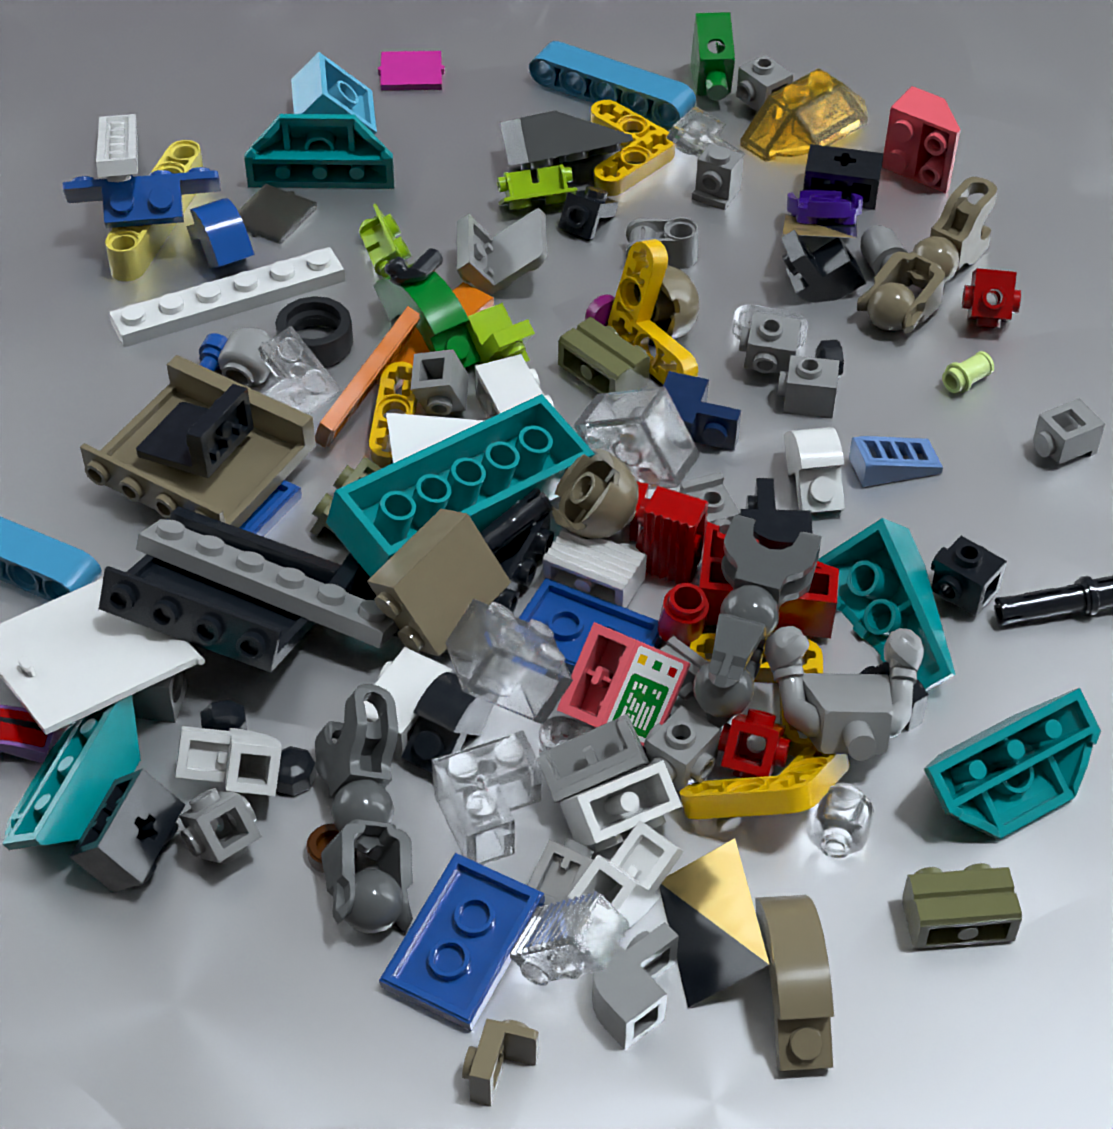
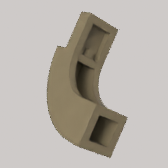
[755,895,834,1071]

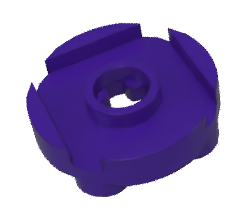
[786,190,863,225]

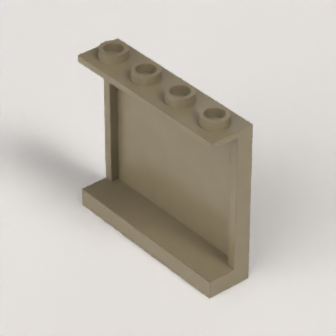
[80,355,316,528]

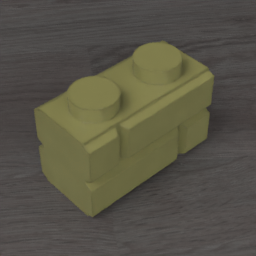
[558,317,650,406]
[902,863,1022,949]

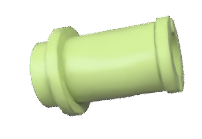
[942,351,994,393]

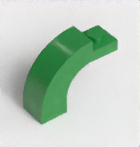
[373,271,481,369]

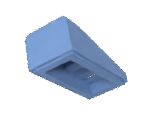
[849,436,943,487]

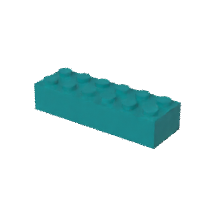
[326,394,595,578]

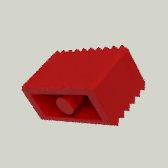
[635,486,709,584]

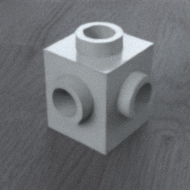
[736,55,794,116]
[738,312,801,374]
[644,705,720,792]
[179,788,262,864]

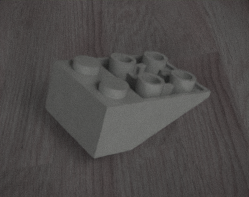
[500,111,633,171]

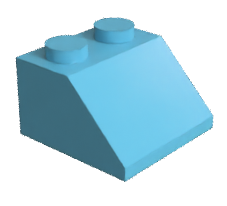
[291,52,377,135]

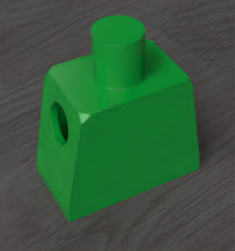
[691,12,735,101]

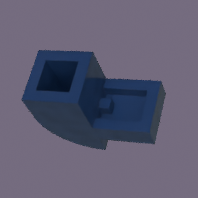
[659,371,741,453]

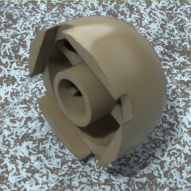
[634,265,699,346]
[552,448,638,539]

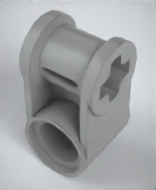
[625,217,698,269]

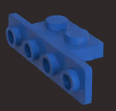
[62,167,221,228]

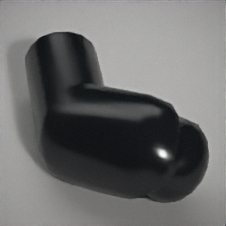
[384,248,443,286]

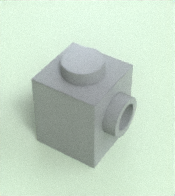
[411,349,469,416]
[777,355,839,418]

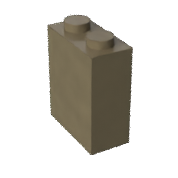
[367,509,511,656]

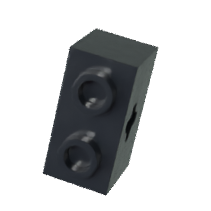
[803,144,884,210]
[70,768,186,893]

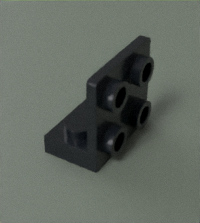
[136,384,254,478]

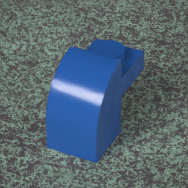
[186,198,255,268]

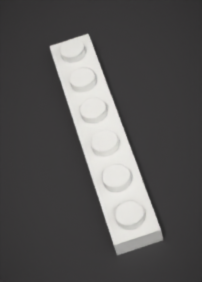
[96,114,138,182]
[109,247,345,347]

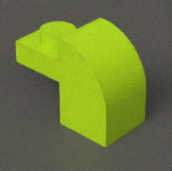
[465,303,535,365]

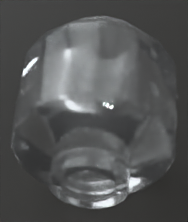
[806,783,874,858]

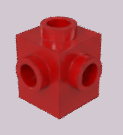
[962,268,1021,328]
[718,709,791,778]

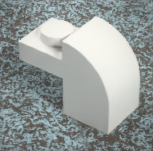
[784,427,845,513]
[175,726,282,796]
[568,820,684,931]

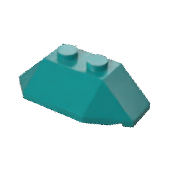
[244,114,395,189]
[924,688,1101,839]
[2,695,141,850]

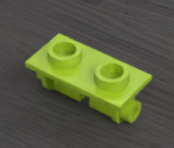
[497,164,577,210]
[359,204,412,277]

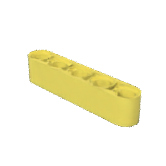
[105,140,203,282]

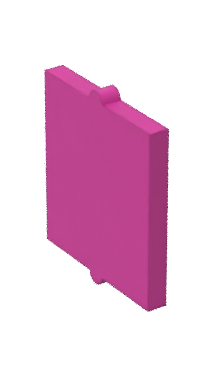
[377,51,445,91]

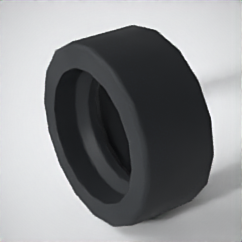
[275,296,353,369]

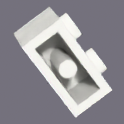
[559,760,682,852]

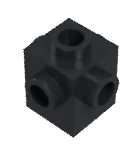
[931,535,1007,616]

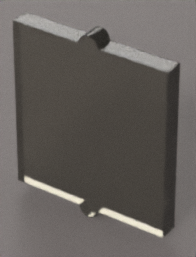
[238,184,317,244]

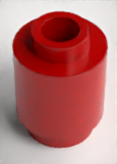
[658,583,709,647]

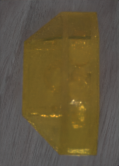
[740,68,868,162]

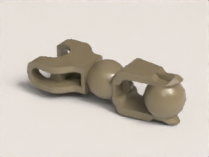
[857,177,997,334]

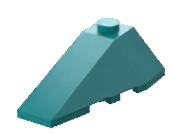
[818,518,956,692]

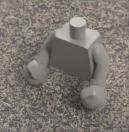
[764,626,924,761]

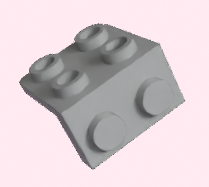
[456,208,548,296]

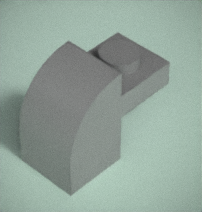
[592,922,679,1050]

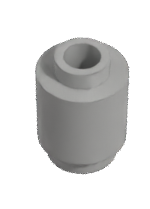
[860,225,908,275]

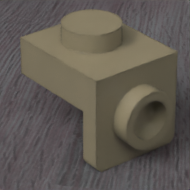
[462,1018,539,1106]

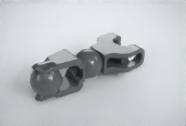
[693,515,822,728]
[315,684,413,934]

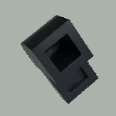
[781,230,866,303]
[740,478,813,550]
[401,672,499,778]

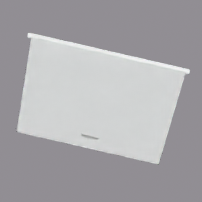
[0,569,205,735]

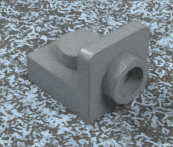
[527,838,594,918]

